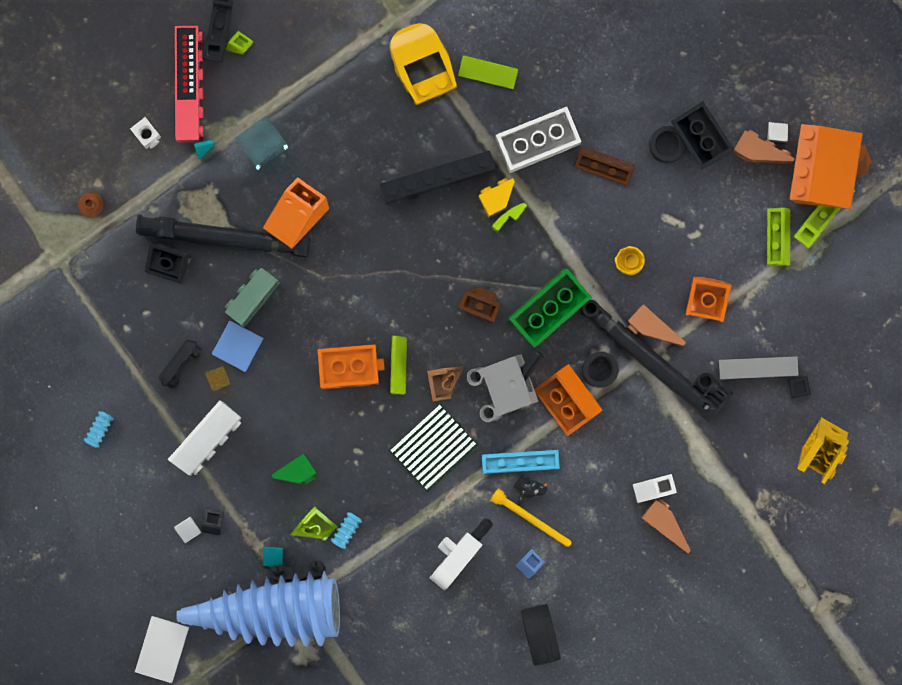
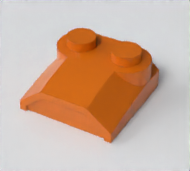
[686,277,731,322]

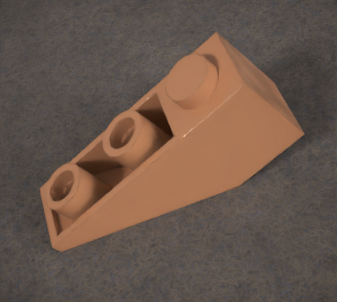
[732,130,795,164]

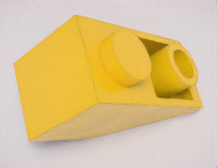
[478,178,515,218]

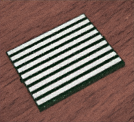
[389,404,479,492]

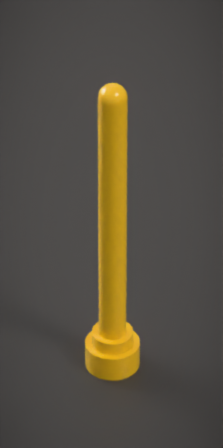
[490,488,571,547]

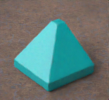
[194,140,215,159]

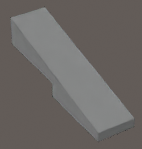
[719,356,799,380]

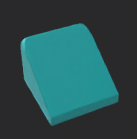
[263,547,284,567]

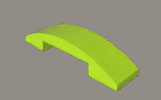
[793,190,855,249]

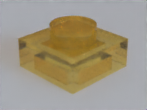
[205,366,231,391]

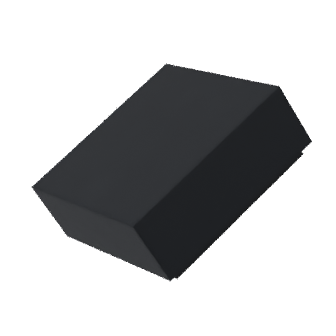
[788,376,811,399]

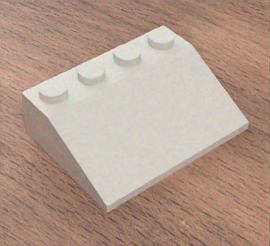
[168,401,241,476]

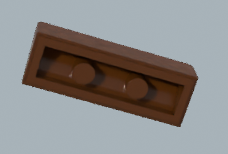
[574,146,635,186]

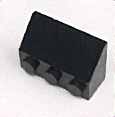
[671,101,734,170]

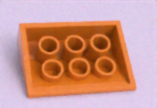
[790,124,863,209]

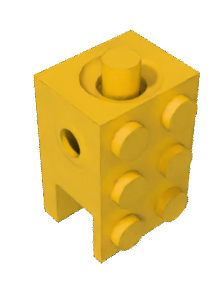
[797,417,849,484]

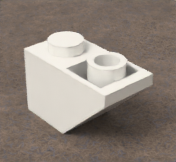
[633,474,677,503]

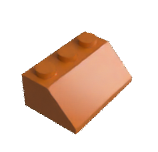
[534,364,603,436]

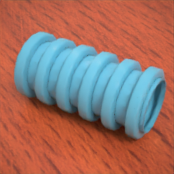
[84,411,114,448]
[331,512,362,549]

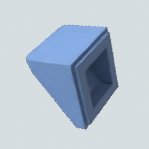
[516,549,545,579]

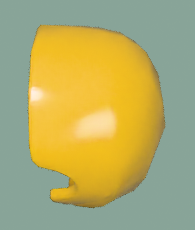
[615,246,645,276]

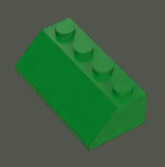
[507,268,592,348]

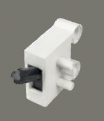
[430,518,493,590]

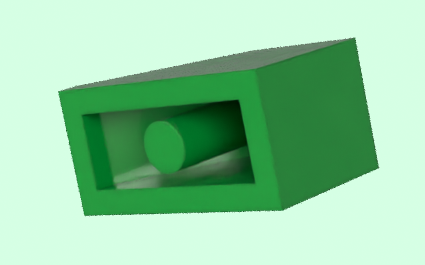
[272,454,317,485]

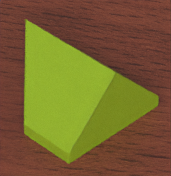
[290,507,337,541]

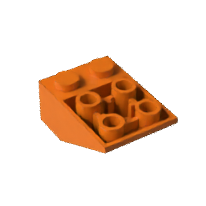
[263,177,329,249]

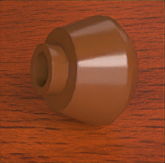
[78,192,104,218]

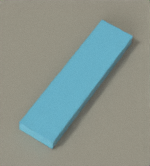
[482,450,560,474]

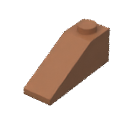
[626,304,686,347]
[641,499,691,553]

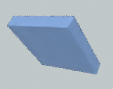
[212,321,264,372]

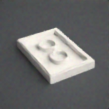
[135,616,189,683]

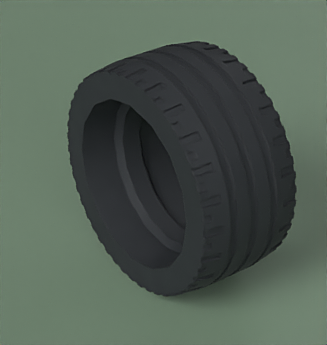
[521,604,561,666]

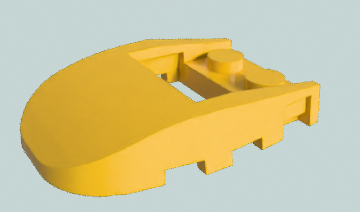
[390,23,457,106]

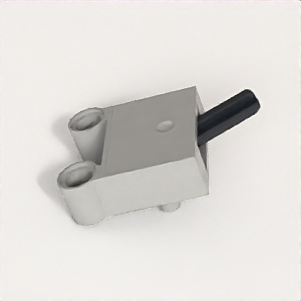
[467,350,544,422]

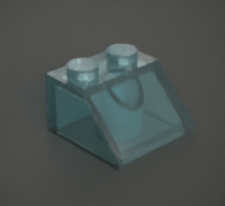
[235,116,288,169]

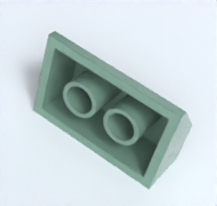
[225,268,280,328]

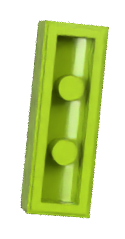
[458,56,518,89]
[767,208,790,266]
[390,336,407,395]

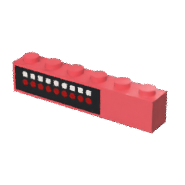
[175,26,204,143]

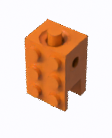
[317,345,385,389]

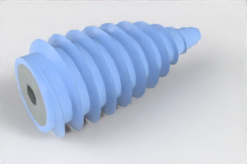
[177,571,340,647]

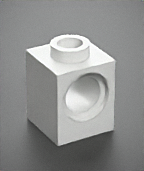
[130,117,161,149]

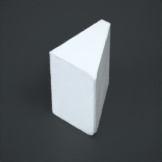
[767,122,788,143]
[174,517,202,543]

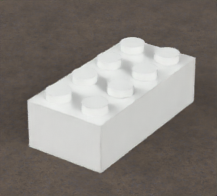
[495,107,581,173]

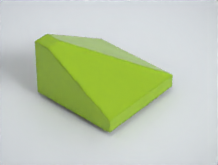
[226,31,254,55]

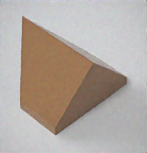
[427,366,465,402]

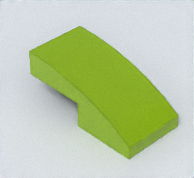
[492,203,527,233]

